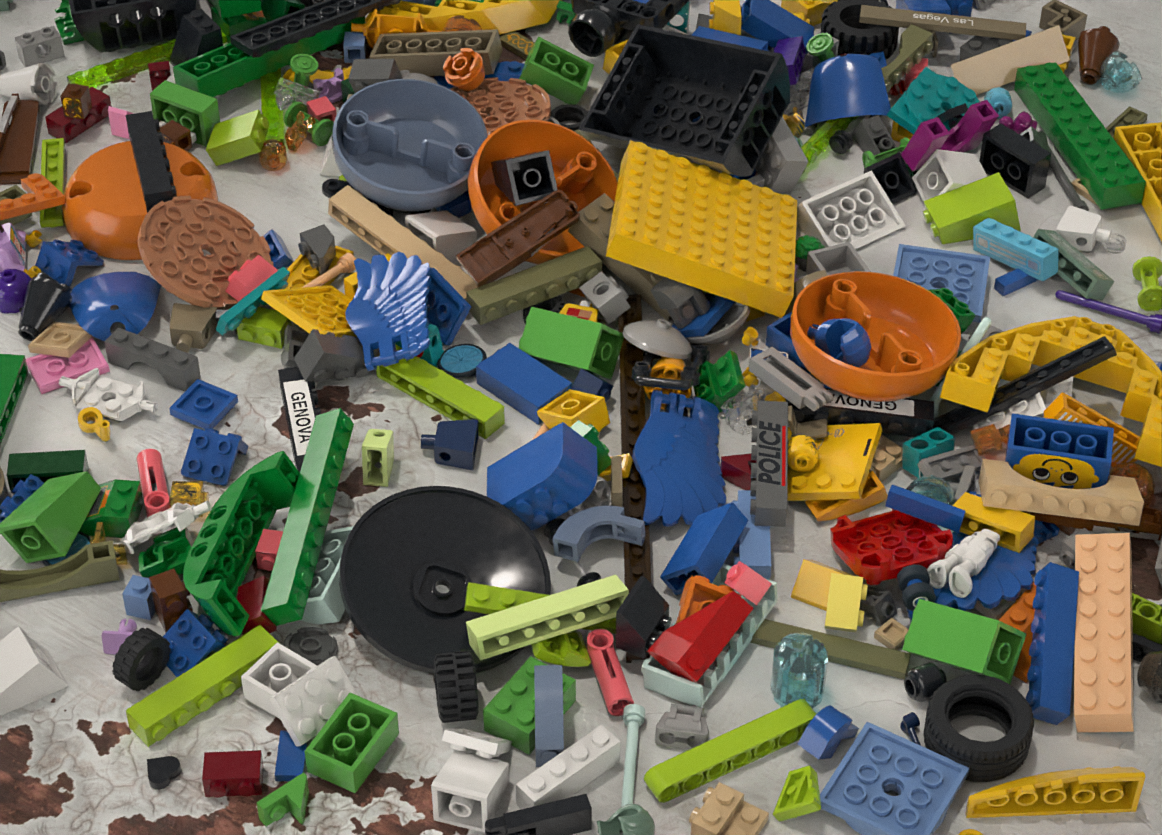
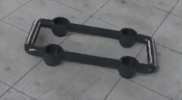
[632,343,710,390]

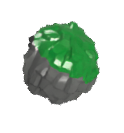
[795,235,825,272]

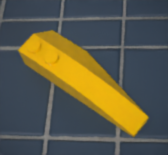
[965,766,1145,818]

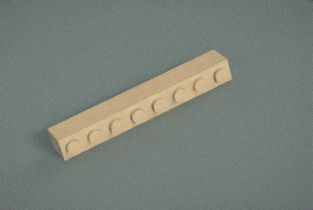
[328,185,478,301]

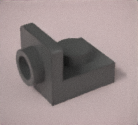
[859,587,897,626]

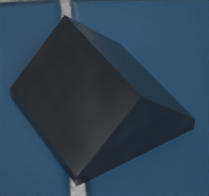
[864,152,917,204]

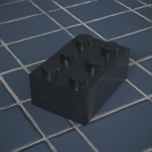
[979,123,1051,199]

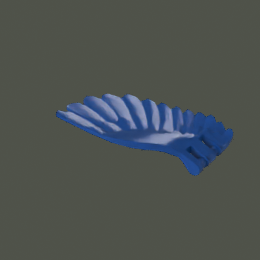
[345,252,431,371]
[632,390,726,527]
[936,491,1043,611]

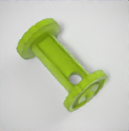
[1132,256,1162,311]

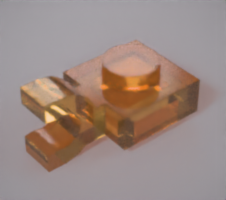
[284,111,316,152]
[970,424,1010,456]

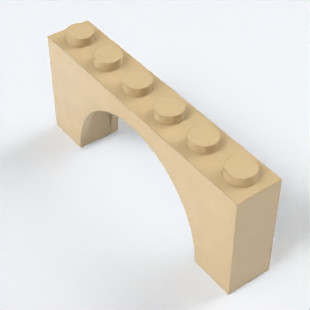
[978,459,1144,526]

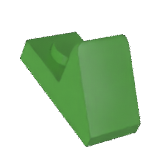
[257,772,309,827]

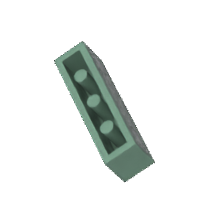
[1033,229,1115,300]

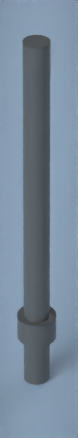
[1048,145,1089,211]

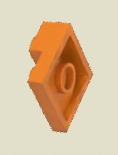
[676,576,741,624]

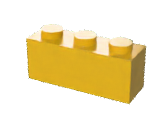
[952,492,1035,553]

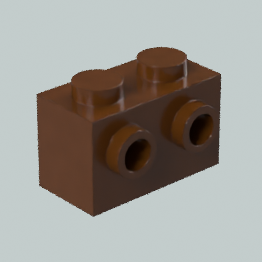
[149,569,193,633]

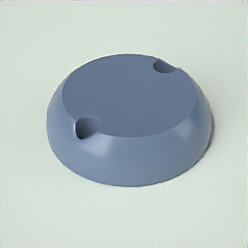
[332,79,487,211]

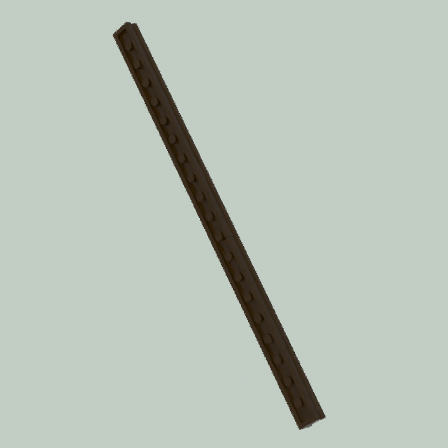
[618,295,651,663]

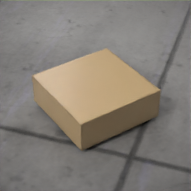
[874,618,909,650]

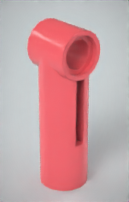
[136,449,171,518]
[587,629,634,716]

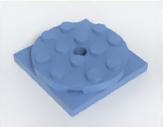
[893,244,990,323]
[820,722,970,835]

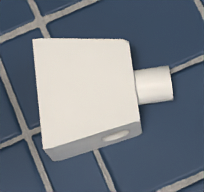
[1056,205,1112,252]

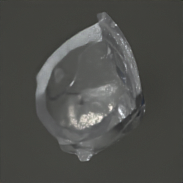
[719,388,766,435]

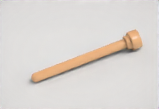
[269,253,356,310]

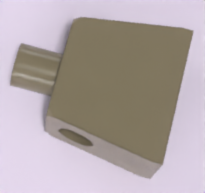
[170,303,217,353]

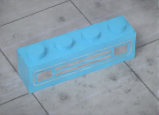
[973,218,1059,281]

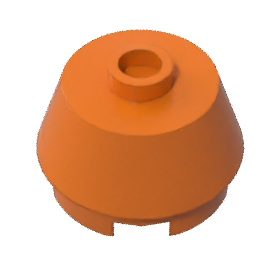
[443,48,485,91]

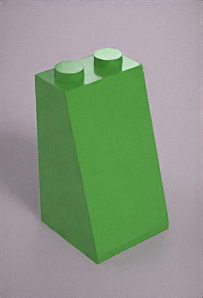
[519,307,624,380]
[0,471,102,563]
[902,599,1026,684]

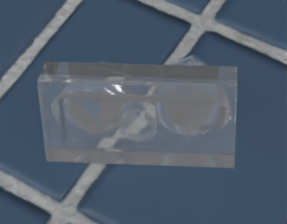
[274,77,320,111]

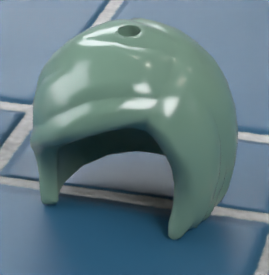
[597,804,655,835]

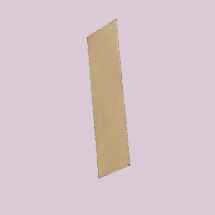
[951,25,1070,95]

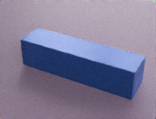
[994,269,1038,296]

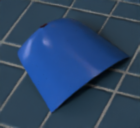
[805,54,891,128]
[69,272,162,341]

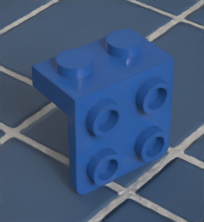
[35,239,104,286]
[181,428,249,486]
[163,609,229,677]

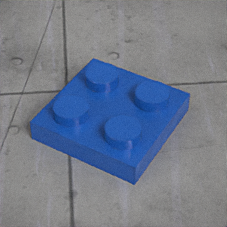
[169,379,238,429]

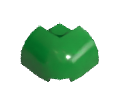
[138,527,194,578]

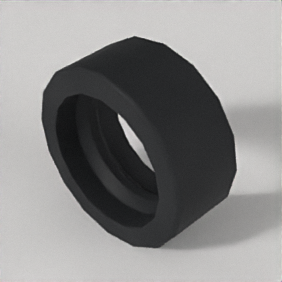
[550,104,588,131]

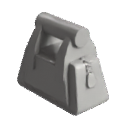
[655,703,709,750]

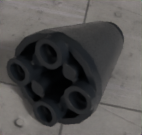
[18,273,72,341]

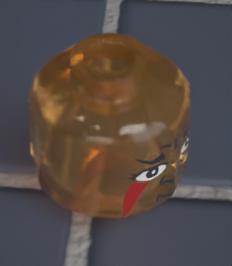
[258,139,287,171]

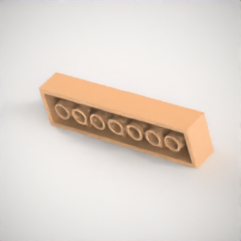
[1074,533,1134,732]

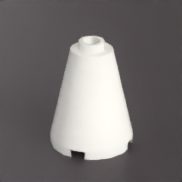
[0,63,57,105]

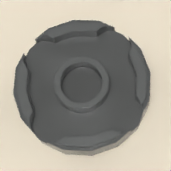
[284,627,337,666]

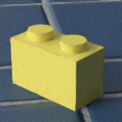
[825,573,868,633]

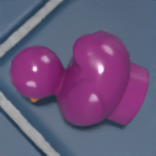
[999,111,1037,134]

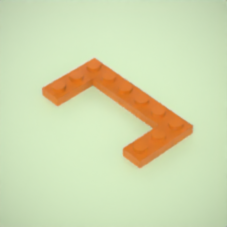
[0,173,66,221]

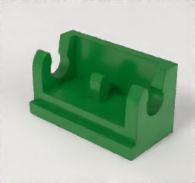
[54,5,85,45]

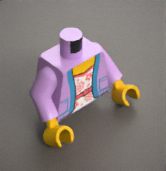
[0,223,42,278]

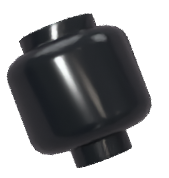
[904,663,947,702]

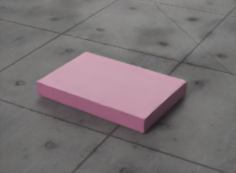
[26,337,110,394]

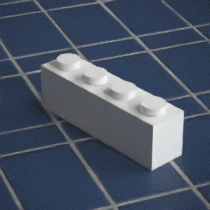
[516,724,620,809]

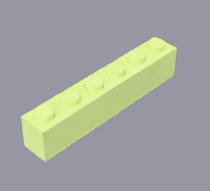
[466,575,629,661]

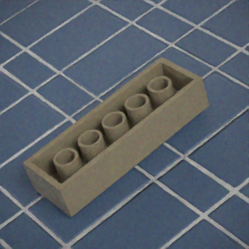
[369,29,503,77]
[568,193,671,321]

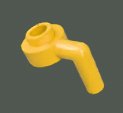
[78,407,110,442]

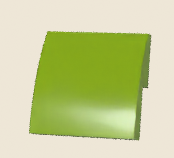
[531,630,591,667]

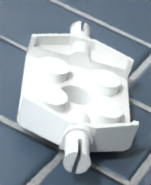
[59,368,158,421]
[114,501,212,555]

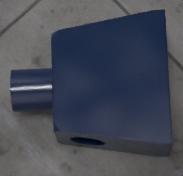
[421,419,479,470]

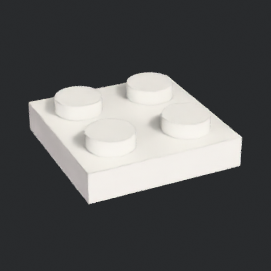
[442,727,512,759]

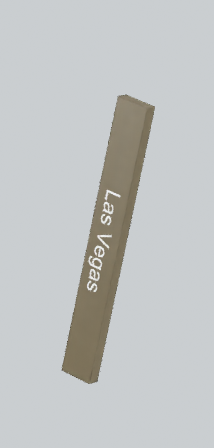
[859,5,1026,40]

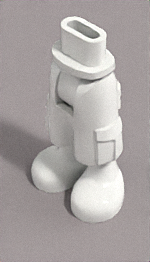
[927,529,1000,598]

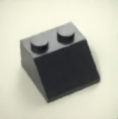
[616,576,672,659]

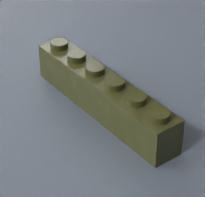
[466,246,602,325]

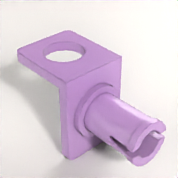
[102,619,137,655]

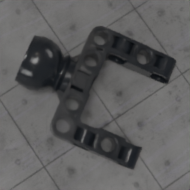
[568,0,689,57]

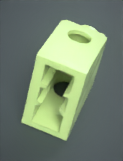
[362,429,394,487]

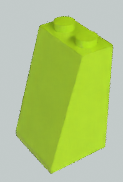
[922,172,1021,244]

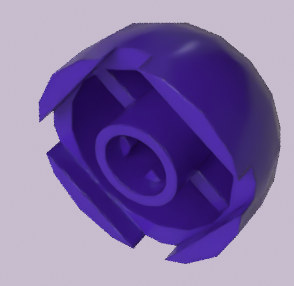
[0,269,31,313]

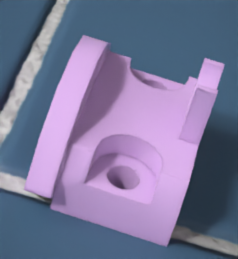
[313,68,344,103]

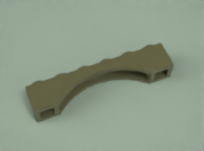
[881,24,933,93]
[0,540,120,602]

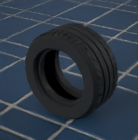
[923,675,1034,782]

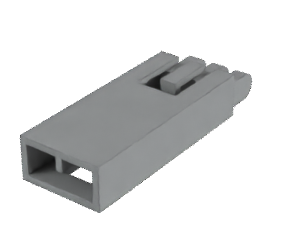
[749,347,833,411]

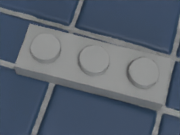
[917,444,986,486]

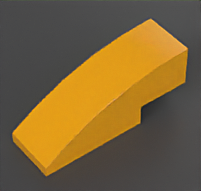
[805,470,888,521]

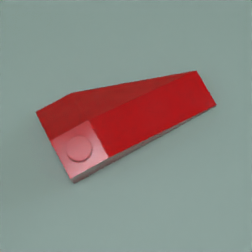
[647,591,754,683]

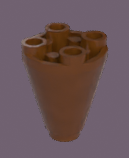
[1078,26,1120,85]

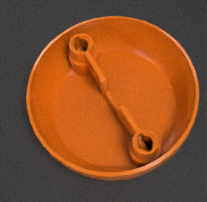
[468,120,618,265]
[62,141,218,260]
[790,271,961,402]

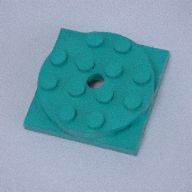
[886,67,980,153]

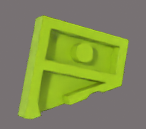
[772,765,821,822]

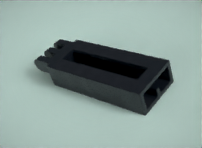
[485,794,592,835]

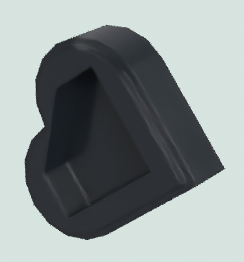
[147,756,181,790]

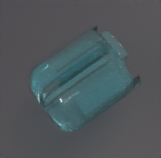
[770,633,828,708]

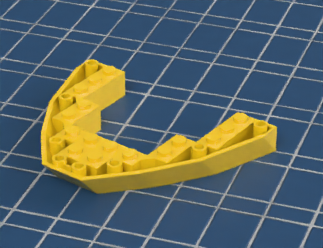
[365,0,562,35]
[940,316,1162,467]

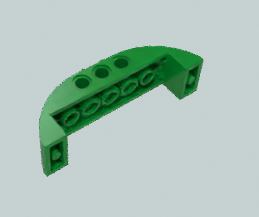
[183,451,300,636]

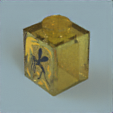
[169,481,209,517]

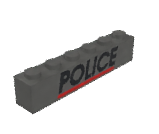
[750,400,788,527]

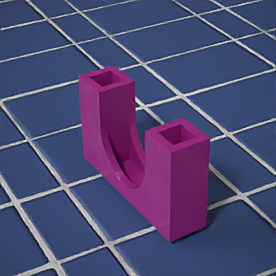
[901,100,999,171]

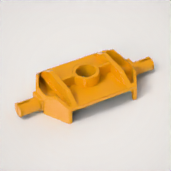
[351,9,442,49]

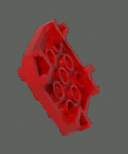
[830,509,953,585]

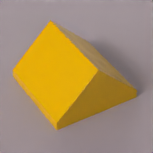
[791,559,855,611]

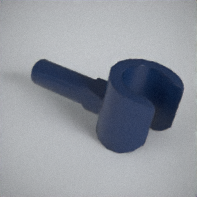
[900,712,921,746]

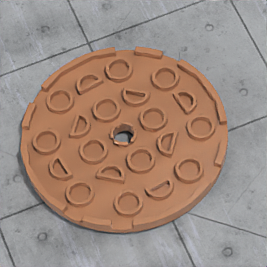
[450,77,551,137]
[138,196,273,310]

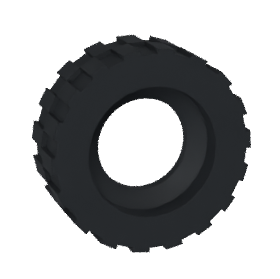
[112,628,171,691]

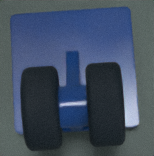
[897,565,957,622]

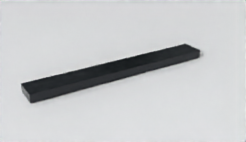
[932,336,1117,435]

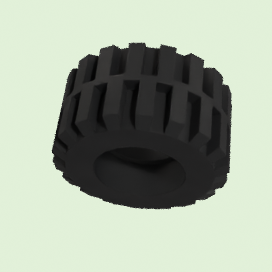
[434,650,479,723]

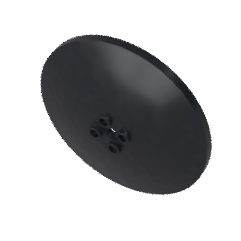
[339,486,551,674]

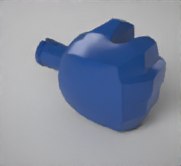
[807,318,871,367]

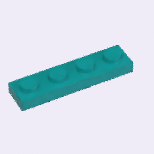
[216,267,290,336]

